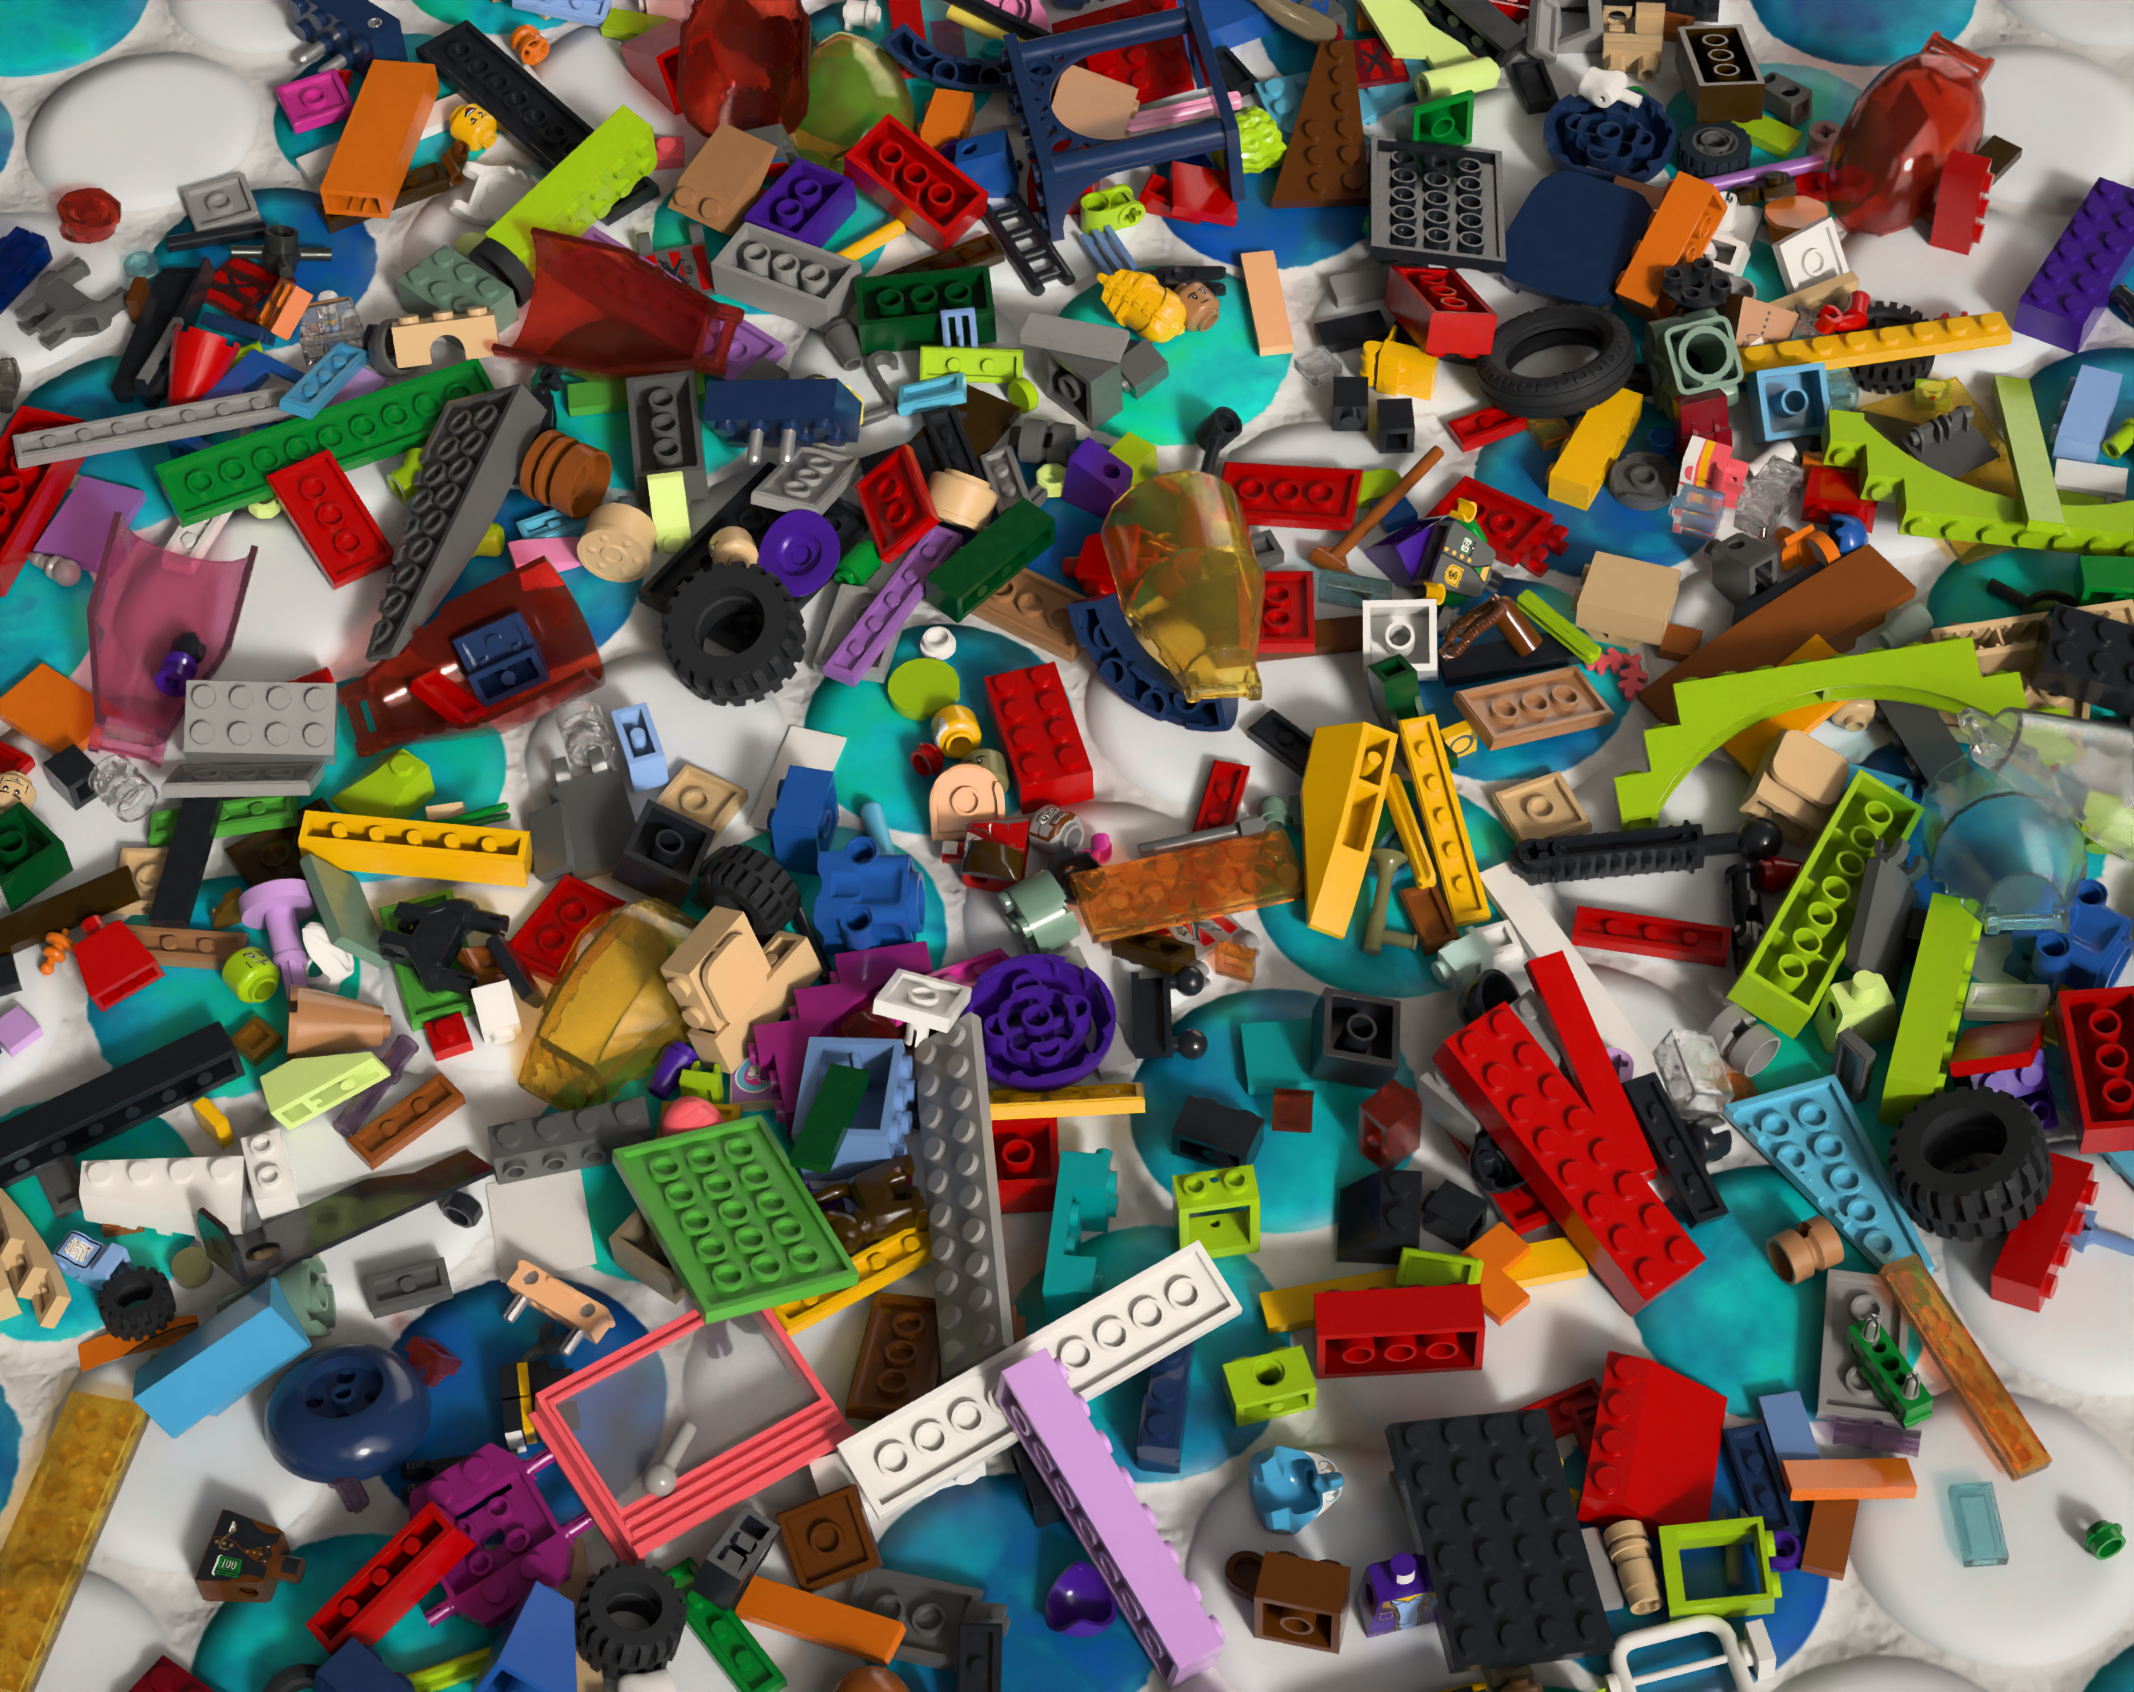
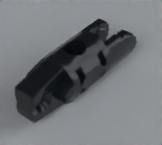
[1140,266,1226,296]

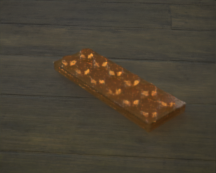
[1069,829,1305,944]

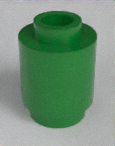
[833,540,882,587]

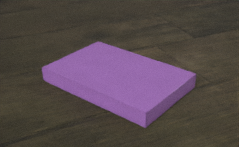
[33,476,147,573]

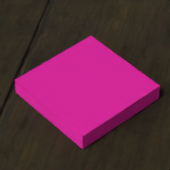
[275,69,354,135]

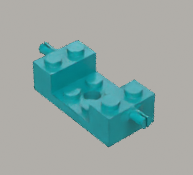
[1042,1148,1119,1326]

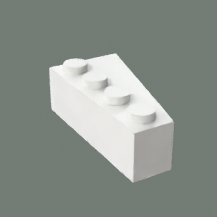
[79,1156,249,1242]

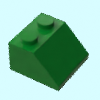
[1396,89,1474,146]

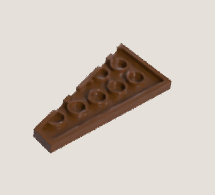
[1271,40,1369,209]

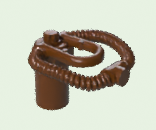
[1438,593,1543,662]

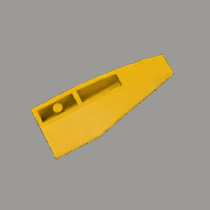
[1300,722,1398,940]

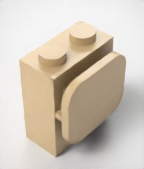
[1571,551,1681,648]
[1738,728,1849,849]
[660,906,771,1032]

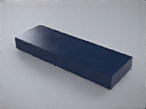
[1722,1422,1800,1540]

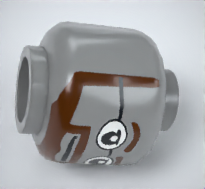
[1028,804,1084,856]

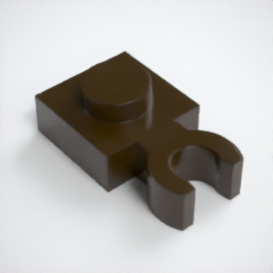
[1733,171,1797,206]

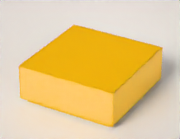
[192,1097,234,1150]

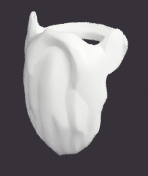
[302,922,354,994]

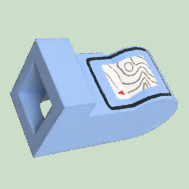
[51,1230,135,1291]

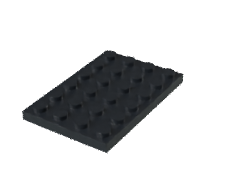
[1369,135,1506,273]
[637,462,872,654]
[1384,1408,1615,1674]

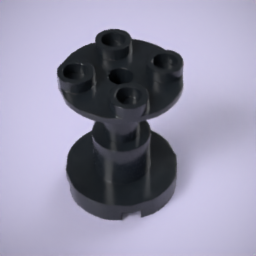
[1662,257,1732,370]

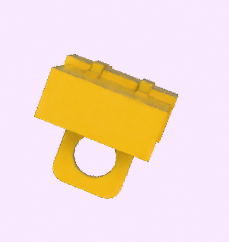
[1359,325,1438,401]

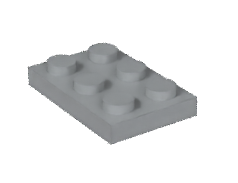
[813,583,905,683]

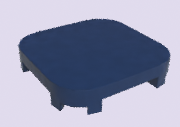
[1500,171,1653,307]

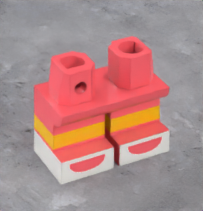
[1675,435,1749,515]

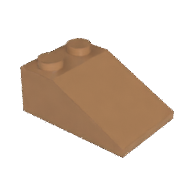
[668,122,778,237]

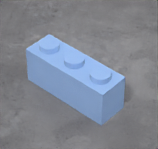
[2048,364,2123,464]

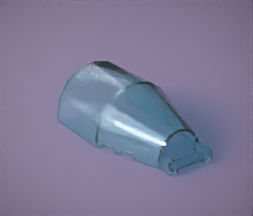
[1916,747,2088,934]

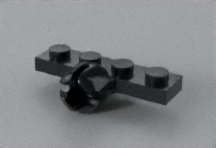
[1621,1072,1732,1230]

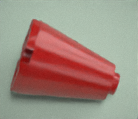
[166,323,241,407]

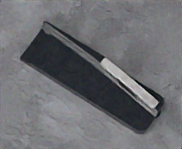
[111,257,216,409]

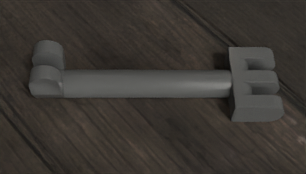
[1138,817,1267,873]

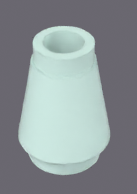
[1877,603,1934,650]

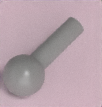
[643,1421,697,1497]

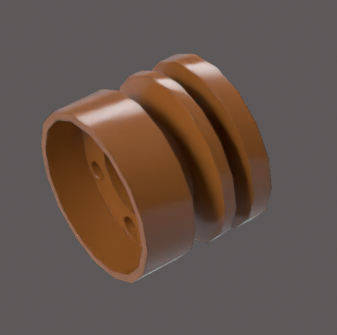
[519,429,612,520]

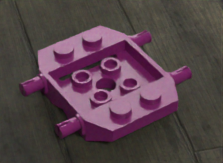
[409,1443,595,1630]

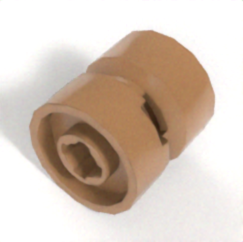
[1766,1214,1844,1286]

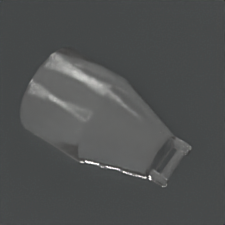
[1957,707,2134,863]

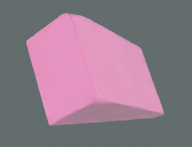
[507,536,583,583]

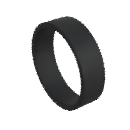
[469,238,537,308]

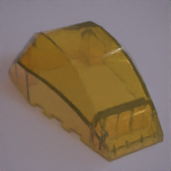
[518,898,700,1112]

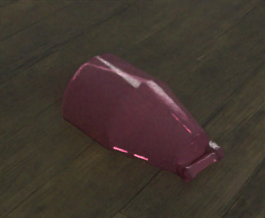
[87,511,258,768]

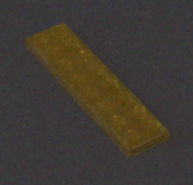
[0,1391,151,1692]

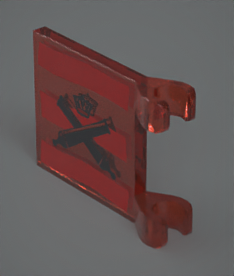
[204,258,297,326]

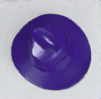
[758,509,841,597]

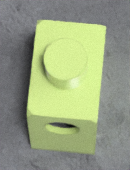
[1813,970,1898,1055]

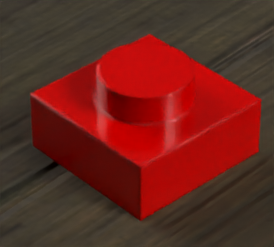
[424,1012,474,1062]

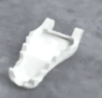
[448,161,540,226]

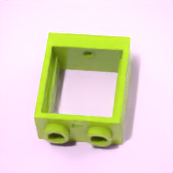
[1172,1164,1260,1259]
[1658,1516,1782,1621]

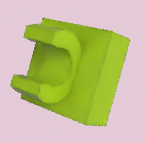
[679,1061,725,1104]

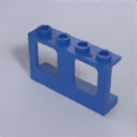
[167,349,305,459]

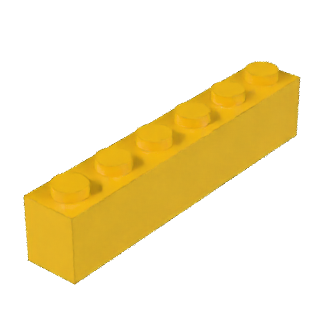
[298,810,533,888]

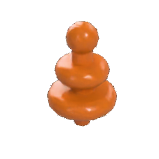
[40,928,75,976]

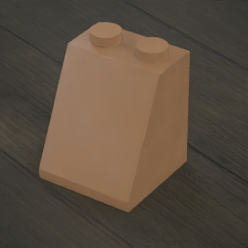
[1042,65,1140,140]

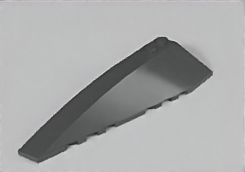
[365,383,547,663]

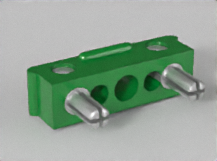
[1842,1314,1934,1429]

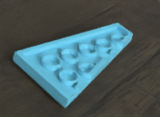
[1723,1074,1935,1281]

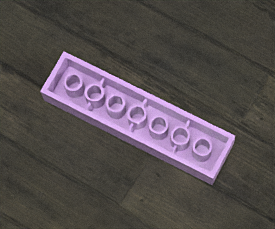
[995,1348,1225,1691]

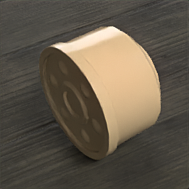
[927,468,998,534]
[577,503,657,583]

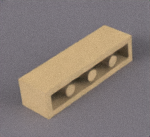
[686,930,823,1074]

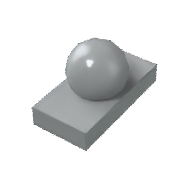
[1518,0,1560,65]

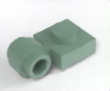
[1257,795,1302,834]

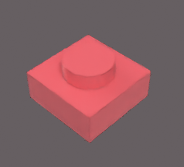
[654,136,685,170]

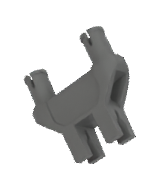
[15,257,128,351]

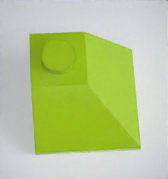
[330,748,436,820]

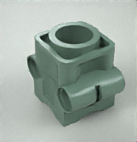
[1639,307,1744,420]

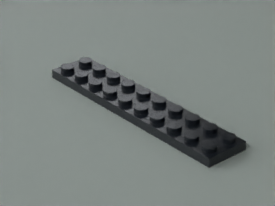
[415,20,660,226]

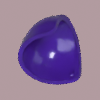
[1044,1561,1117,1638]

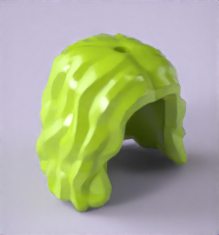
[1211,105,1287,175]

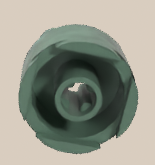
[998,869,1081,954]

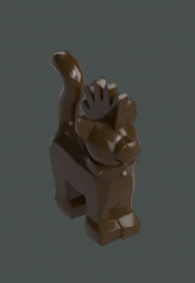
[802,1154,929,1254]

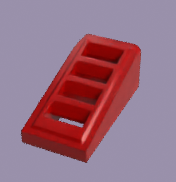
[1138,173,1201,225]

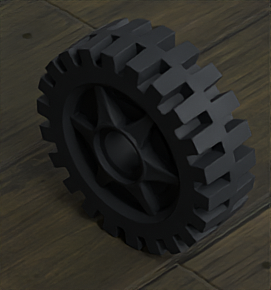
[1834,301,1935,394]

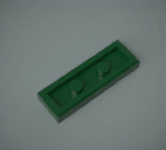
[789,1063,870,1174]

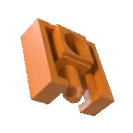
[256,276,314,341]

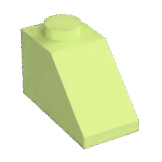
[647,471,692,554]

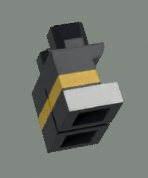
[498,1360,581,1453]

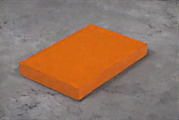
[0,663,120,755]

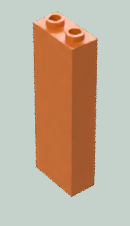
[320,59,440,219]

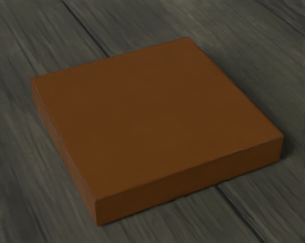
[775,1484,884,1594]

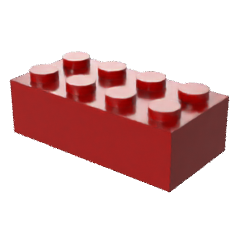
[843,113,989,252]
[1384,266,1498,358]
[984,661,1094,815]
[2053,986,2134,1154]
[1313,1282,1486,1379]

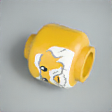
[931,705,982,759]

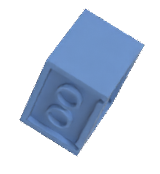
[791,1037,917,1181]

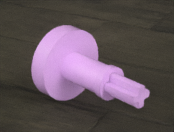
[238,878,317,1001]

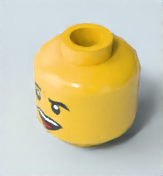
[449,103,498,152]

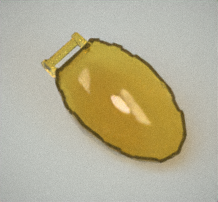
[789,31,917,175]

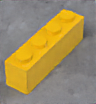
[1545,388,1643,511]

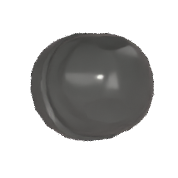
[368,318,420,377]

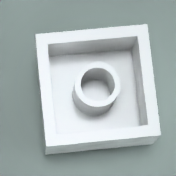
[1363,599,1438,682]

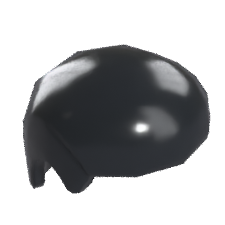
[1047,846,1105,906]
[1468,1134,1527,1194]

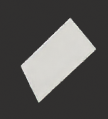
[486,1169,597,1283]

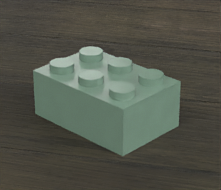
[396,244,519,352]

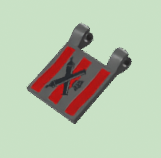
[636,222,718,297]

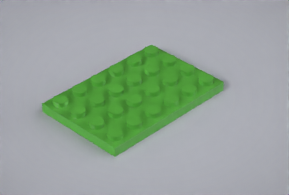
[612,1114,859,1325]

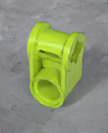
[1080,183,1146,236]

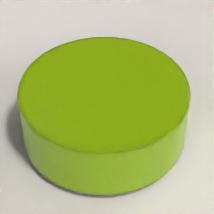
[1008,377,1039,414]

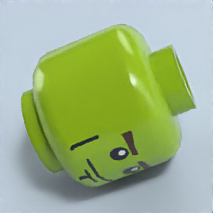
[222,947,280,1003]

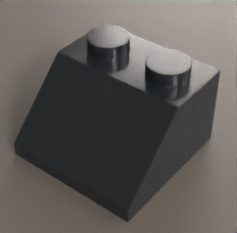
[1336,1169,1422,1265]

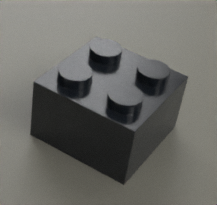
[611,799,716,910]
[1309,987,1401,1091]

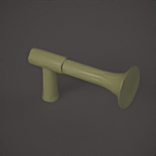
[1363,848,1418,956]

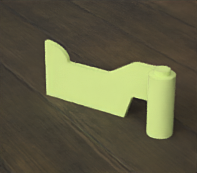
[1357,0,1500,104]

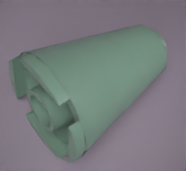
[217,1256,336,1338]

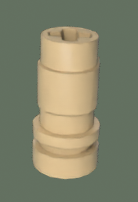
[1603,1520,1664,1615]

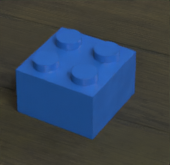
[767,765,840,876]

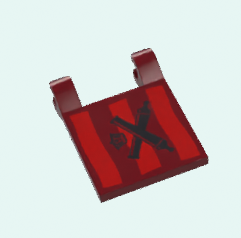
[1334,24,1410,89]

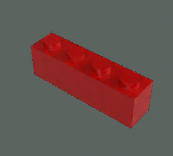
[1991,1152,2099,1313]
[305,1501,477,1656]

